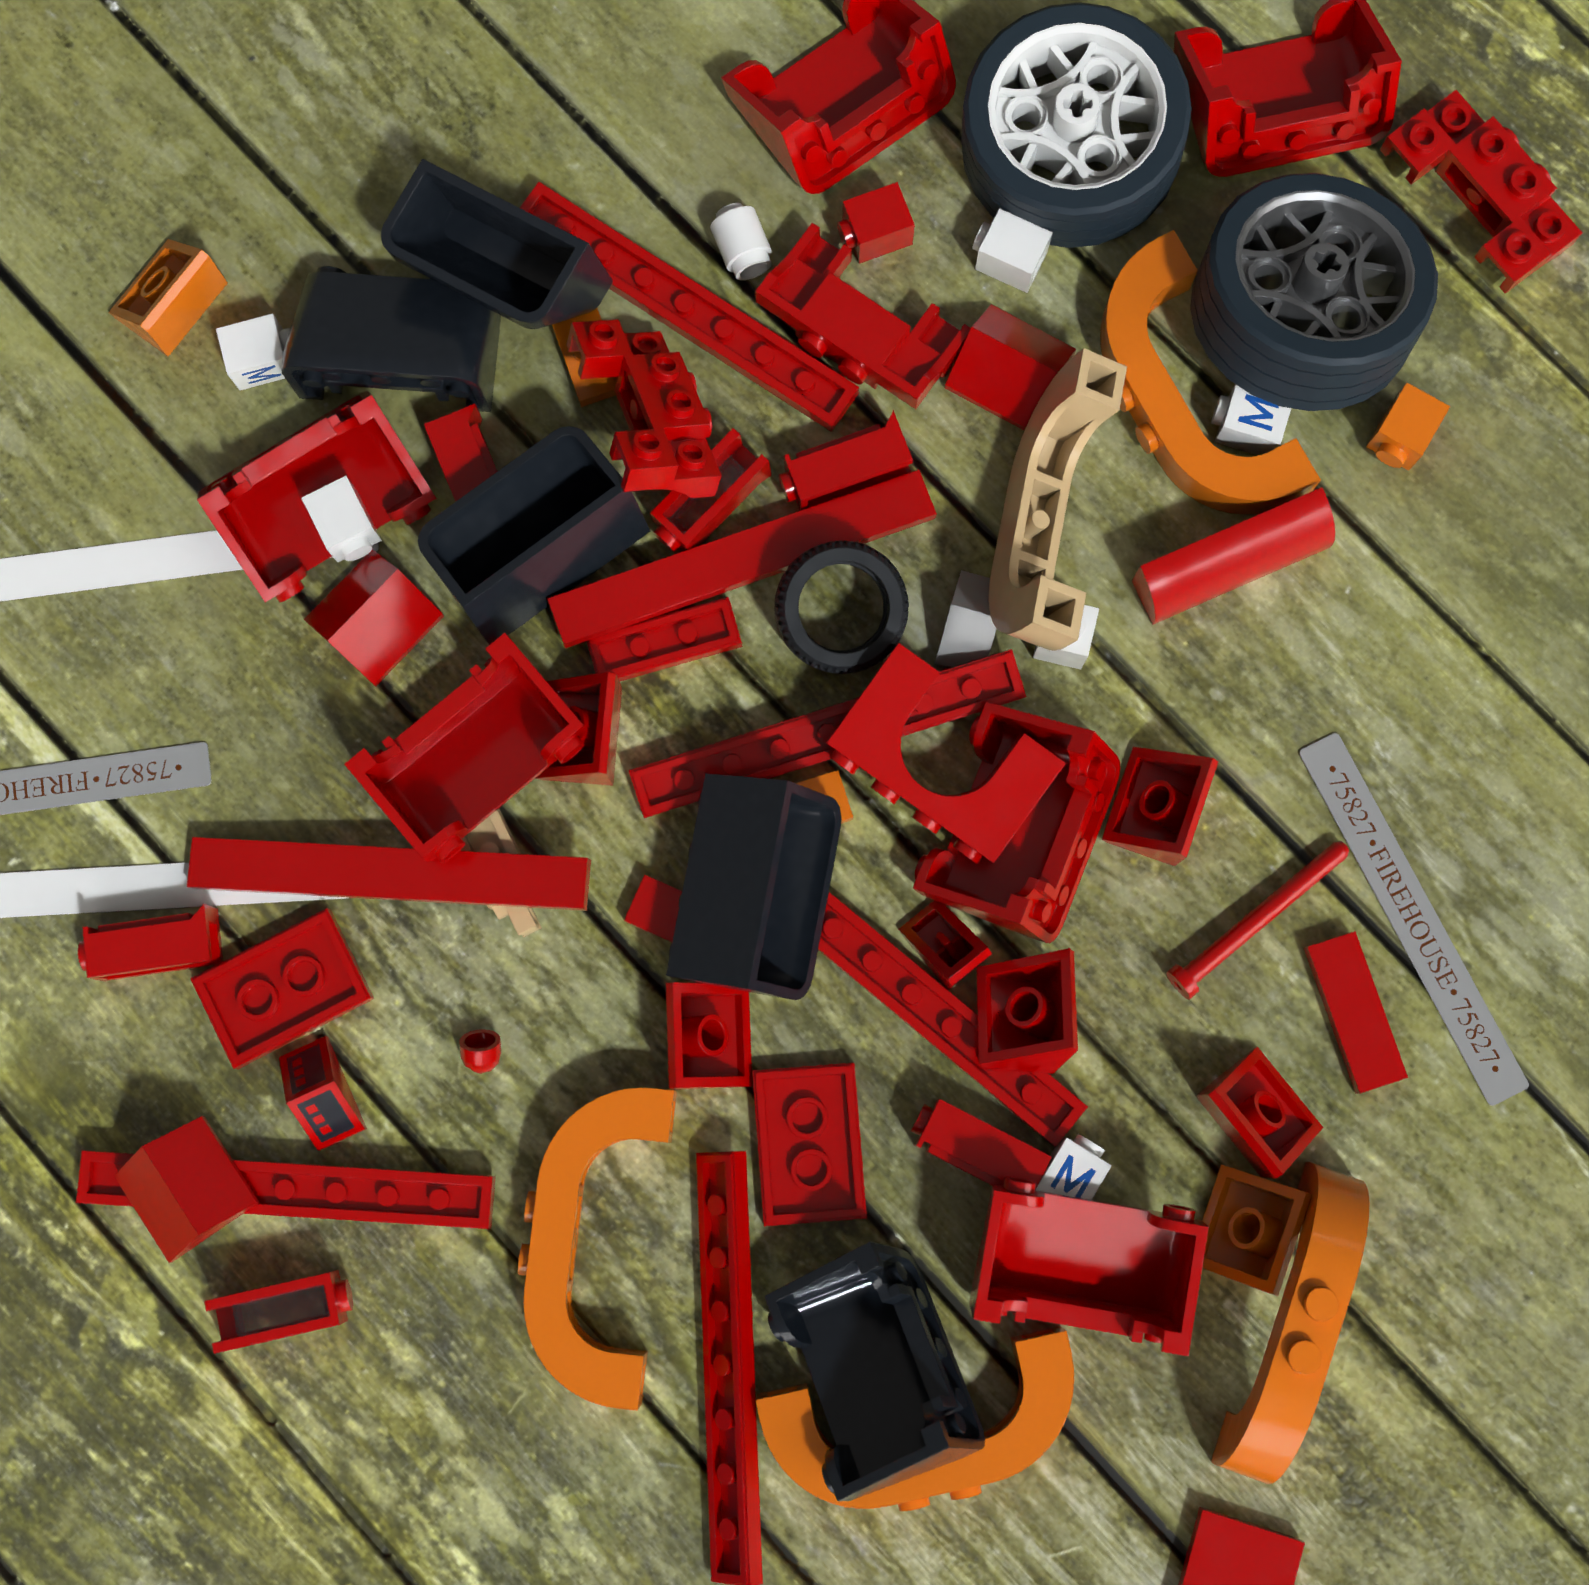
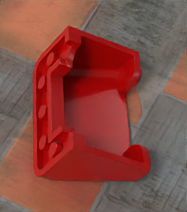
[721,0,956,194]
[1174,0,1402,177]
[197,390,437,603]
[344,633,586,863]
[912,702,1120,944]
[969,1177,1209,1357]

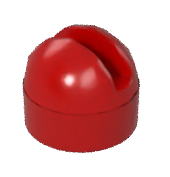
[459,1029,502,1074]

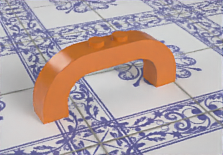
[1100,230,1321,515]
[518,1088,677,1411]
[1211,1162,1370,1484]
[756,1326,1074,1511]

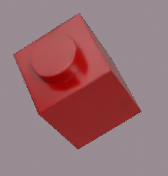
[837,182,915,264]

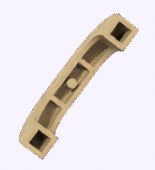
[989,348,1127,651]

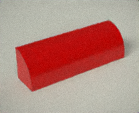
[1132,487,1335,625]

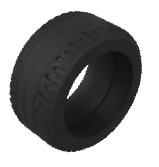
[774,541,909,674]

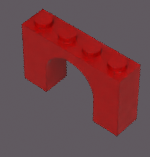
[827,643,1066,864]

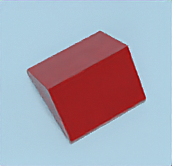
[944,304,1076,431]
[304,549,444,687]
[535,672,622,786]
[1102,747,1219,866]
[977,948,1078,1074]
[666,982,753,1090]
[1195,1046,1323,1179]
[114,1116,259,1263]

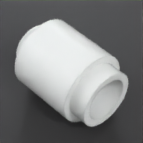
[710,203,772,280]

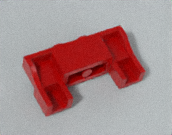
[1380,90,1583,294]
[755,223,971,409]
[566,319,722,498]

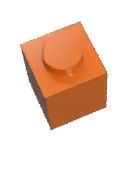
[1366,382,1451,471]

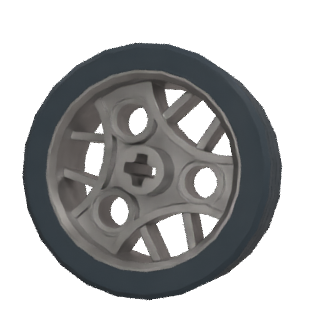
[1190,173,1438,411]

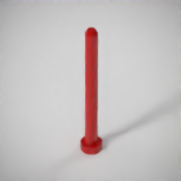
[1166,841,1349,1000]

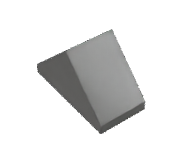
[934,570,996,668]

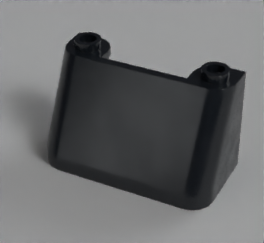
[281,266,501,412]
[765,1242,985,1501]

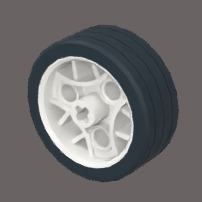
[961,2,1192,248]

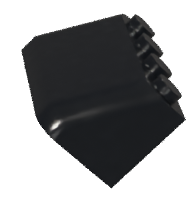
[381,159,613,329]
[418,426,650,645]
[666,773,842,1000]

